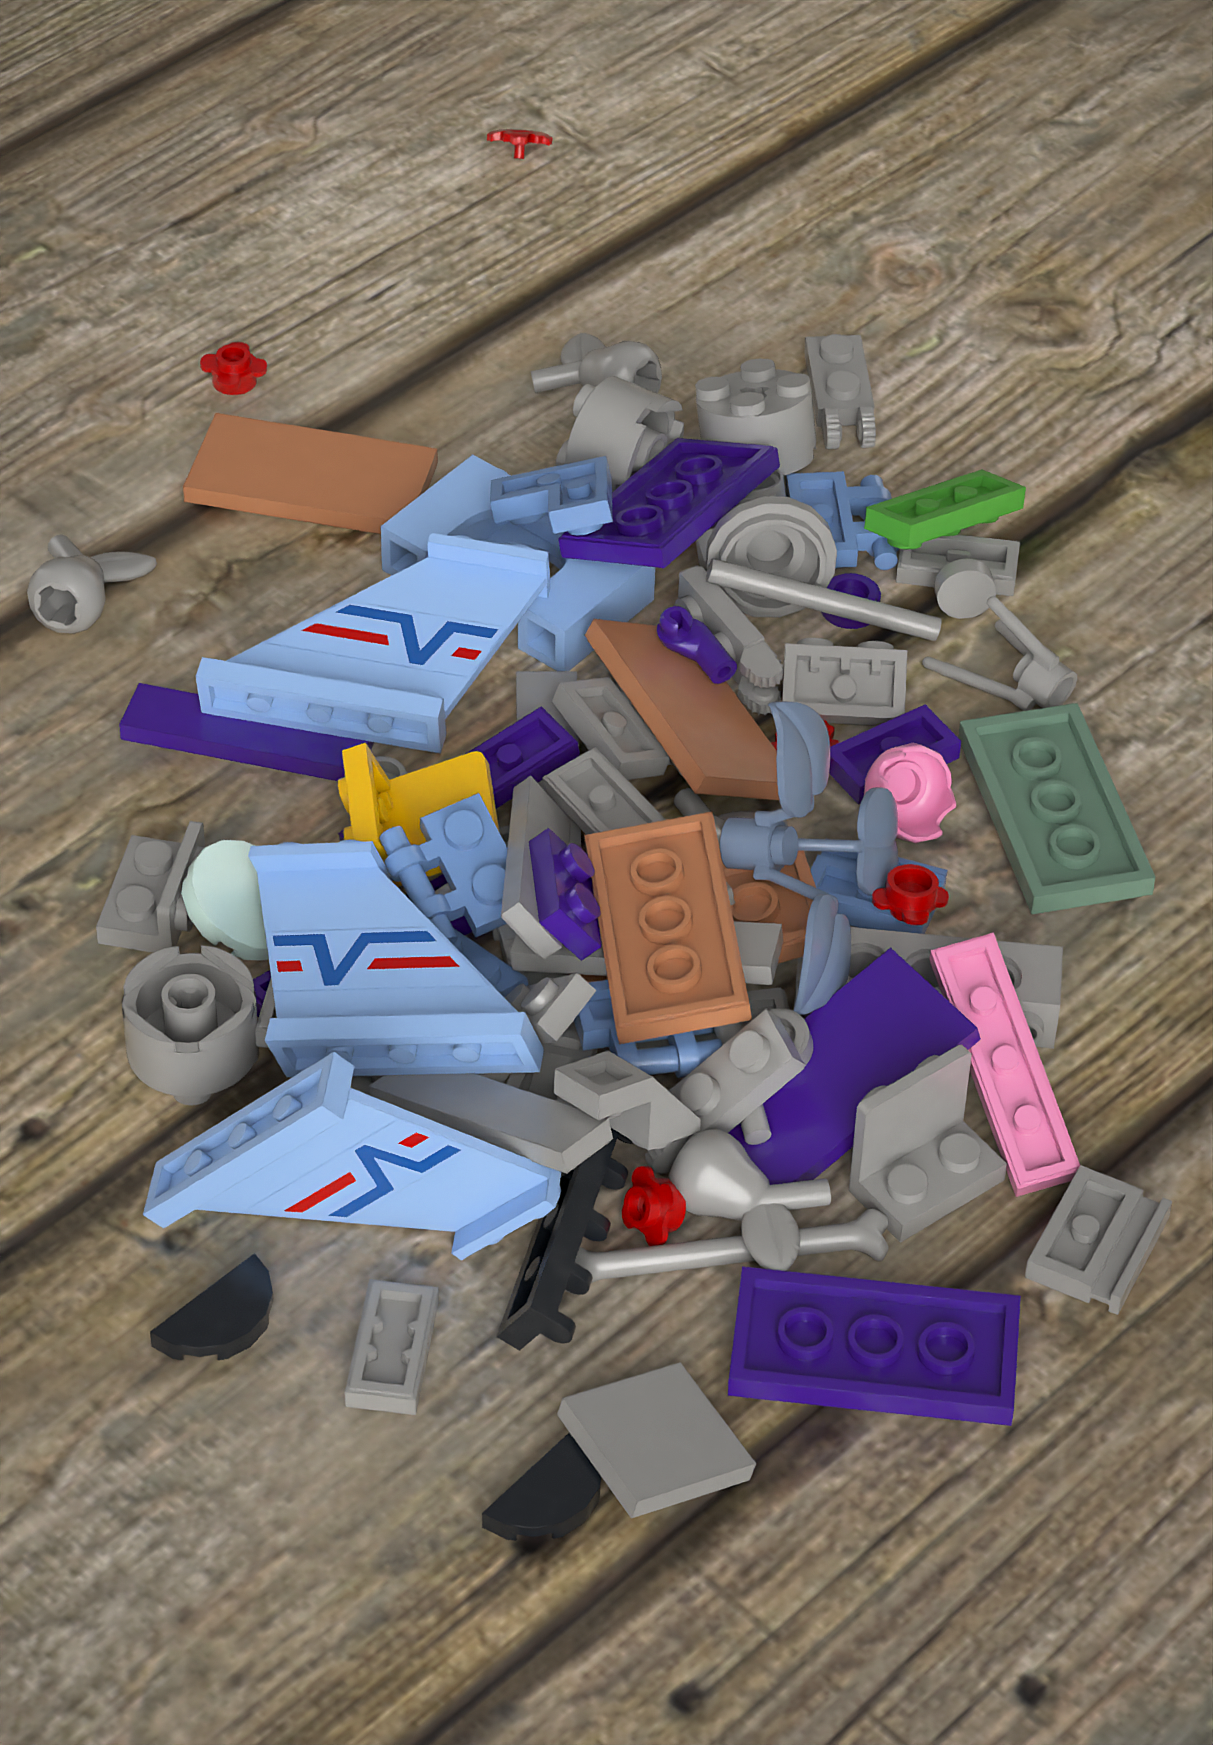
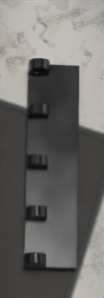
[496,1128,634,1351]

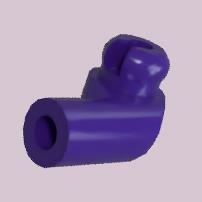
[657,606,737,684]

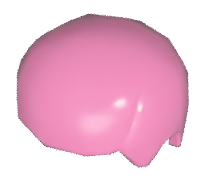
[864,743,956,843]

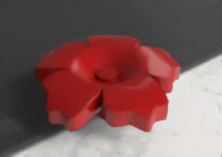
[487,129,553,159]

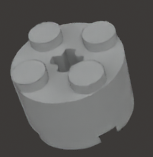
[695,358,816,476]
[556,376,684,492]
[122,945,260,1106]

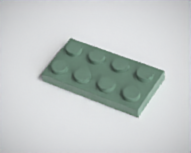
[958,703,1156,915]

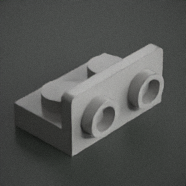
[782,638,907,726]
[96,821,205,953]

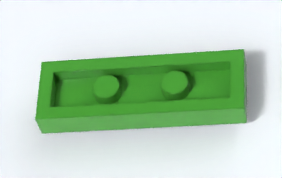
[864,469,1026,549]

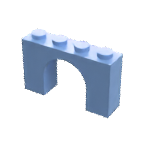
[381,454,655,671]

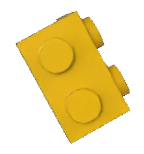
[338,743,499,887]

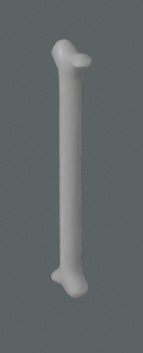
[565,1208,889,1295]

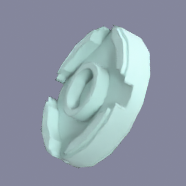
[181,840,269,960]

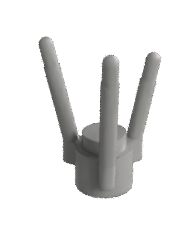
[922,596,1077,711]

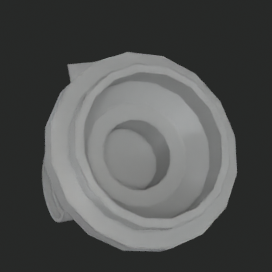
[696,469,837,617]

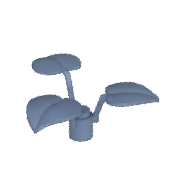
[720,701,898,1015]

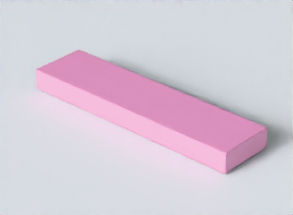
[929,933,1080,1197]

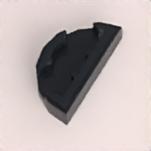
[150,1253,273,1361]
[482,1432,602,1541]

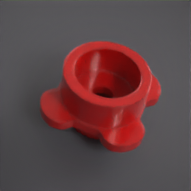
[200,342,267,395]
[872,864,949,925]
[622,1166,686,1246]

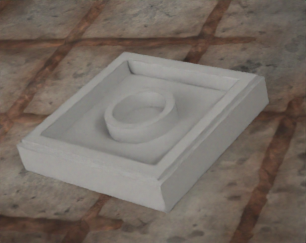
[557,1362,756,1519]

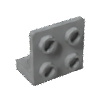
[849,1044,1007,1243]

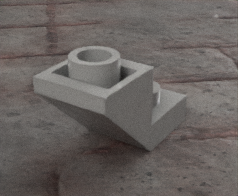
[554,1051,701,1150]

